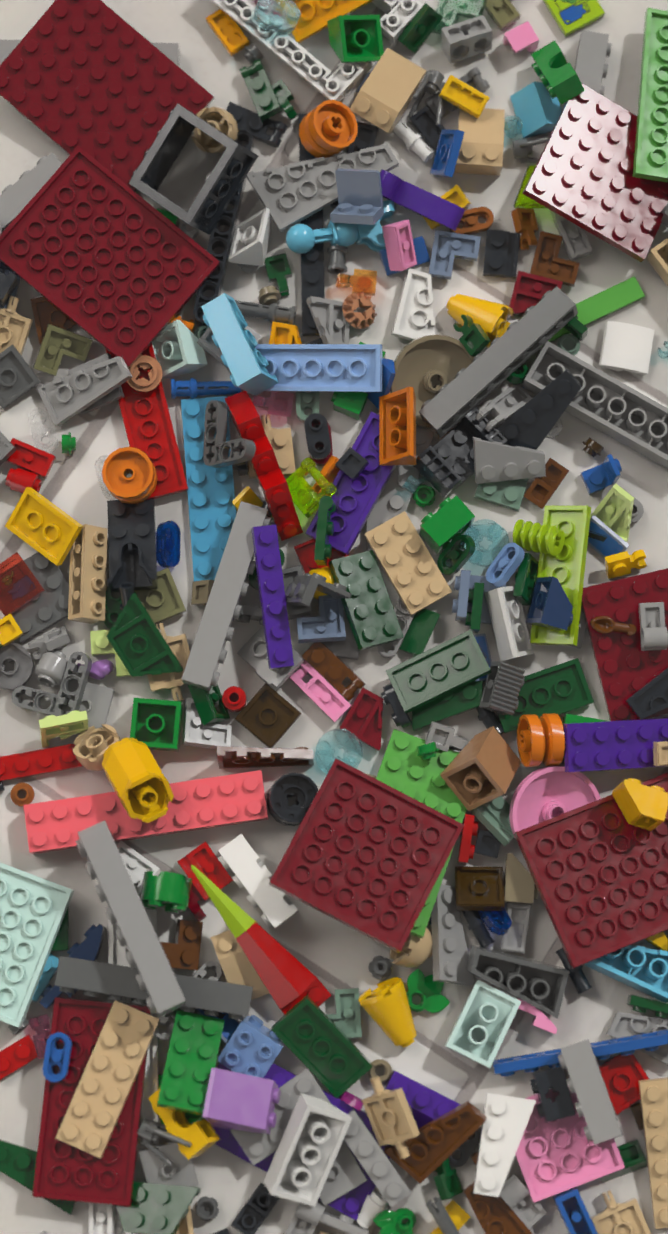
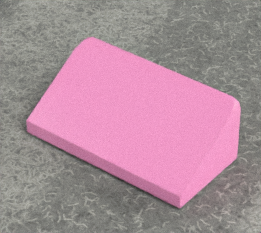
[382,220,417,271]

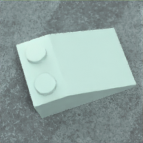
[444,980,521,1068]

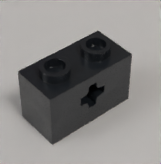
[530,1067,575,1123]

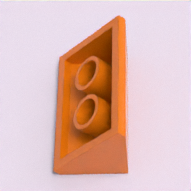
[379,387,416,466]

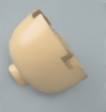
[192,107,238,154]
[73,724,120,771]
[390,927,433,968]

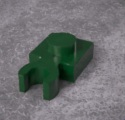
[453,314,491,357]

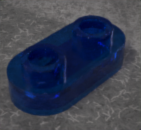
[156,521,181,568]
[478,910,512,935]

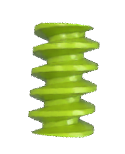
[512,519,565,556]

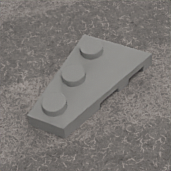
[473,437,546,484]
[607,1012,668,1065]

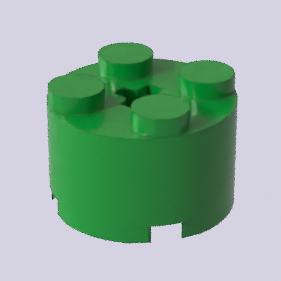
[140,871,192,914]

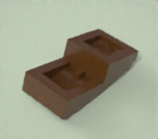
[524,458,570,509]

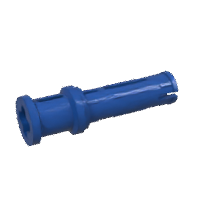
[171,378,241,399]

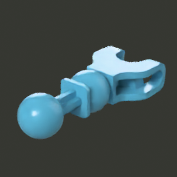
[286,201,396,254]

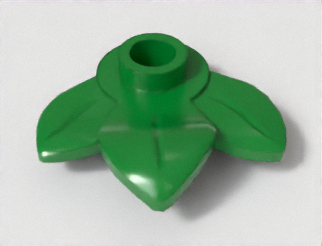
[406,969,450,1013]
[373,1208,416,1234]

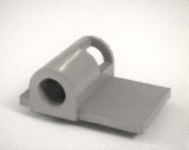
[237,626,304,690]

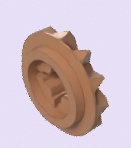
[342,292,377,329]
[127,355,163,393]

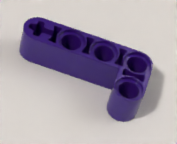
[380,169,465,231]

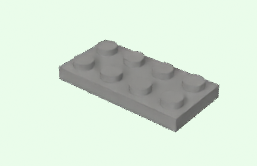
[230,1068,332,1166]

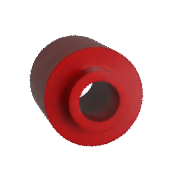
[5,468,42,494]
[222,686,247,713]

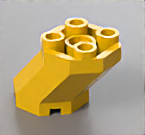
[101,737,174,823]

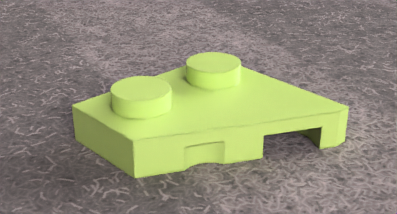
[590,484,634,542]
[39,711,88,748]

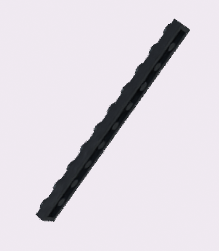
[299,114,324,336]

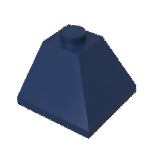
[525,577,573,630]

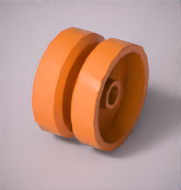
[299,100,358,158]
[102,447,158,504]
[517,713,565,767]

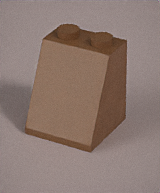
[440,726,521,811]

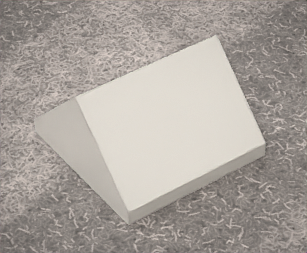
[228,207,271,266]

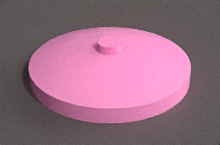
[509,766,601,837]

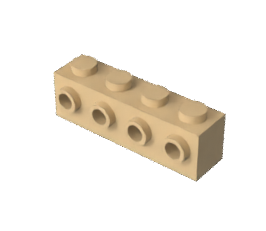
[68,524,108,624]

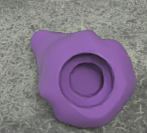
[77,659,114,680]

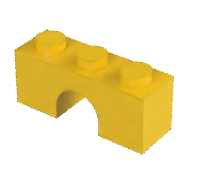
[148,1088,220,1160]

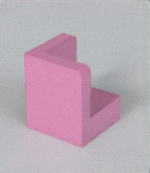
[503,21,539,53]

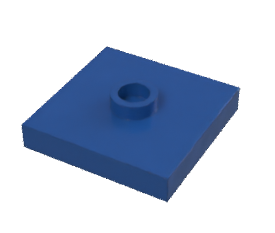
[430,130,465,177]

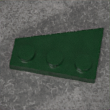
[412,681,484,731]

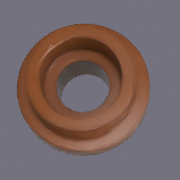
[10,782,35,807]

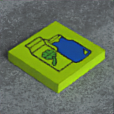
[543,0,605,37]

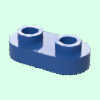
[43,1032,72,1082]

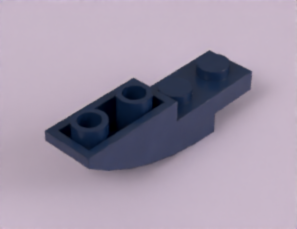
[40,924,105,1009]

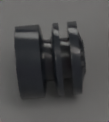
[267,773,318,826]

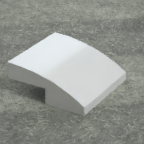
[599,321,654,375]
[89,1202,140,1234]

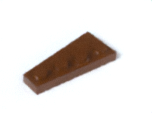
[217,746,314,769]
[384,1101,487,1184]
[463,1180,533,1234]

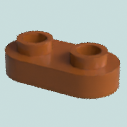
[449,207,494,235]

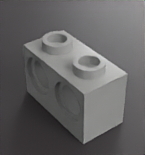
[441,15,492,63]

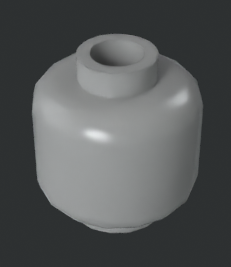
[35,650,68,687]

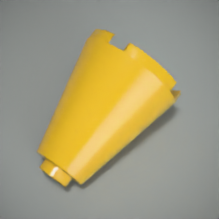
[446,294,513,348]
[358,977,417,1048]

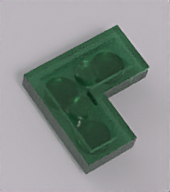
[432,0,487,35]

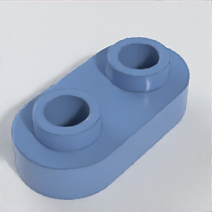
[486,543,525,587]

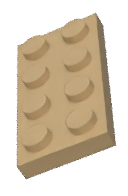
[364,511,452,616]

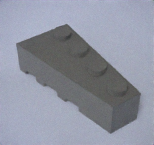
[466,945,569,1019]

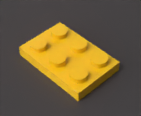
[5,487,83,566]

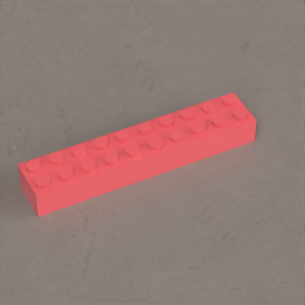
[24,770,269,854]

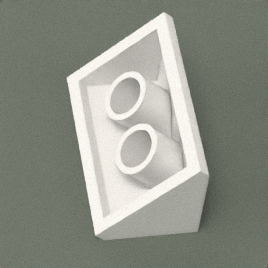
[485,586,535,661]

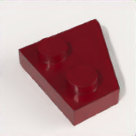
[509,271,563,315]
[339,688,383,751]

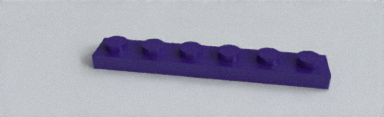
[251,525,294,669]

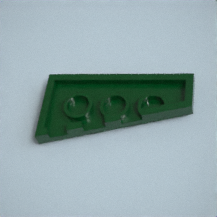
[0,1139,76,1215]

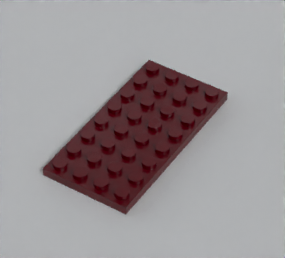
[32,998,151,1206]

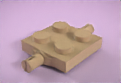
[0,296,33,355]
[247,414,296,479]
[147,623,190,701]
[362,1076,420,1159]
[590,1190,651,1234]

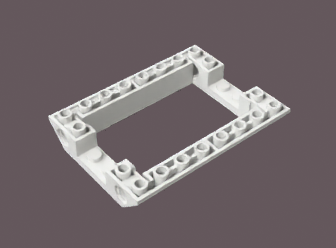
[211,0,423,101]

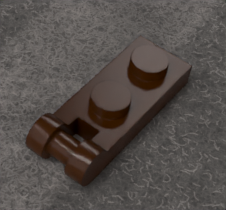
[302,642,366,701]

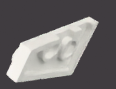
[391,268,435,341]

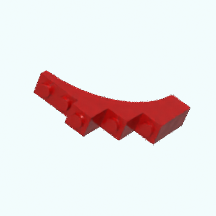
[225,391,303,541]

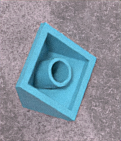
[510,82,562,138]

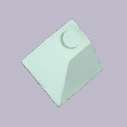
[152,320,207,380]

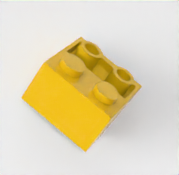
[612,778,668,831]

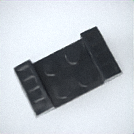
[413,407,508,498]

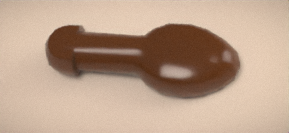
[591,616,637,636]

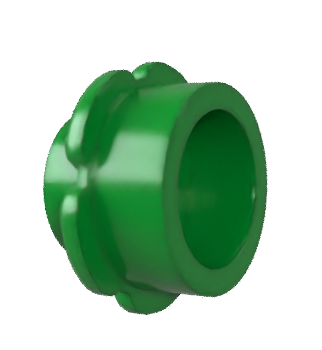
[62,432,76,455]
[413,484,435,507]
[417,742,440,760]

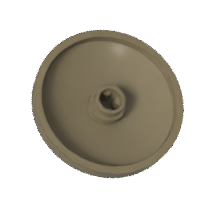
[390,335,475,428]

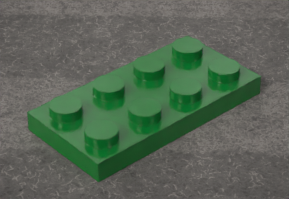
[156,1010,225,1116]

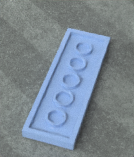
[244,344,382,392]

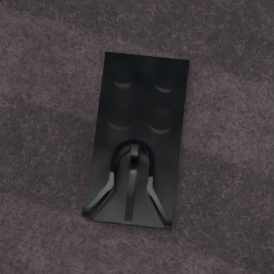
[107,498,158,592]

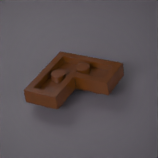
[530,231,580,287]
[160,919,203,970]

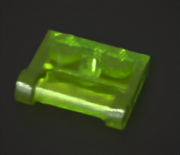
[286,457,337,518]

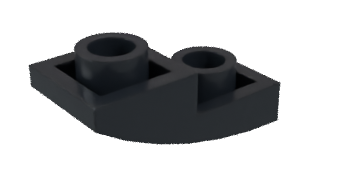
[231,1183,280,1234]

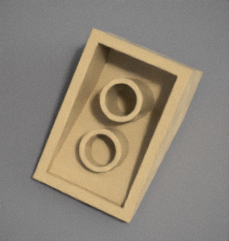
[350,48,427,133]
[455,108,505,176]
[211,920,269,1000]

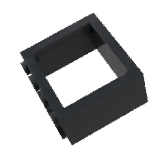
[129,103,258,235]

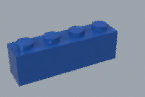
[552,1187,597,1234]

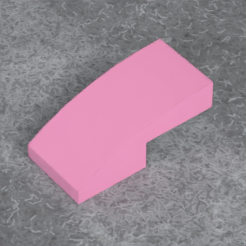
[516,997,557,1034]

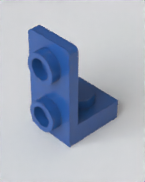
[580,454,622,495]

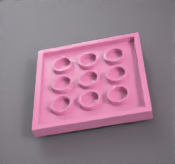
[515,1084,625,1203]

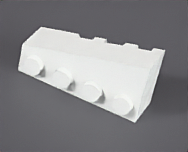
[218,834,299,929]

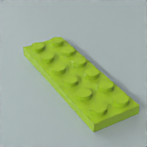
[530,505,591,646]

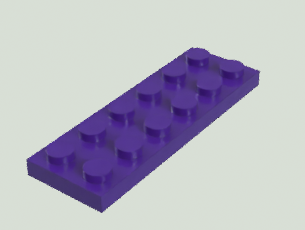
[305,412,396,556]
[563,718,668,772]

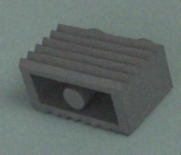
[479,661,525,715]

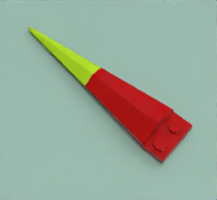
[191,865,332,1015]

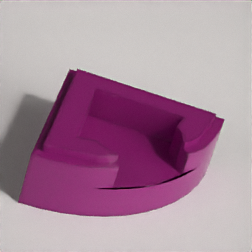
[339,1091,363,1111]

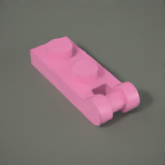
[289,660,351,723]

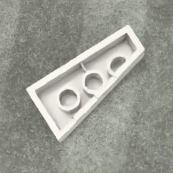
[473,1093,536,1197]

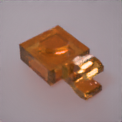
[336,269,377,296]

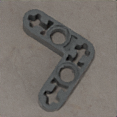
[203,400,256,468]
[12,652,92,716]

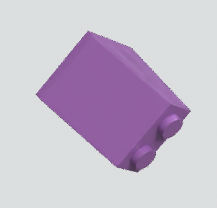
[203,1068,281,1135]

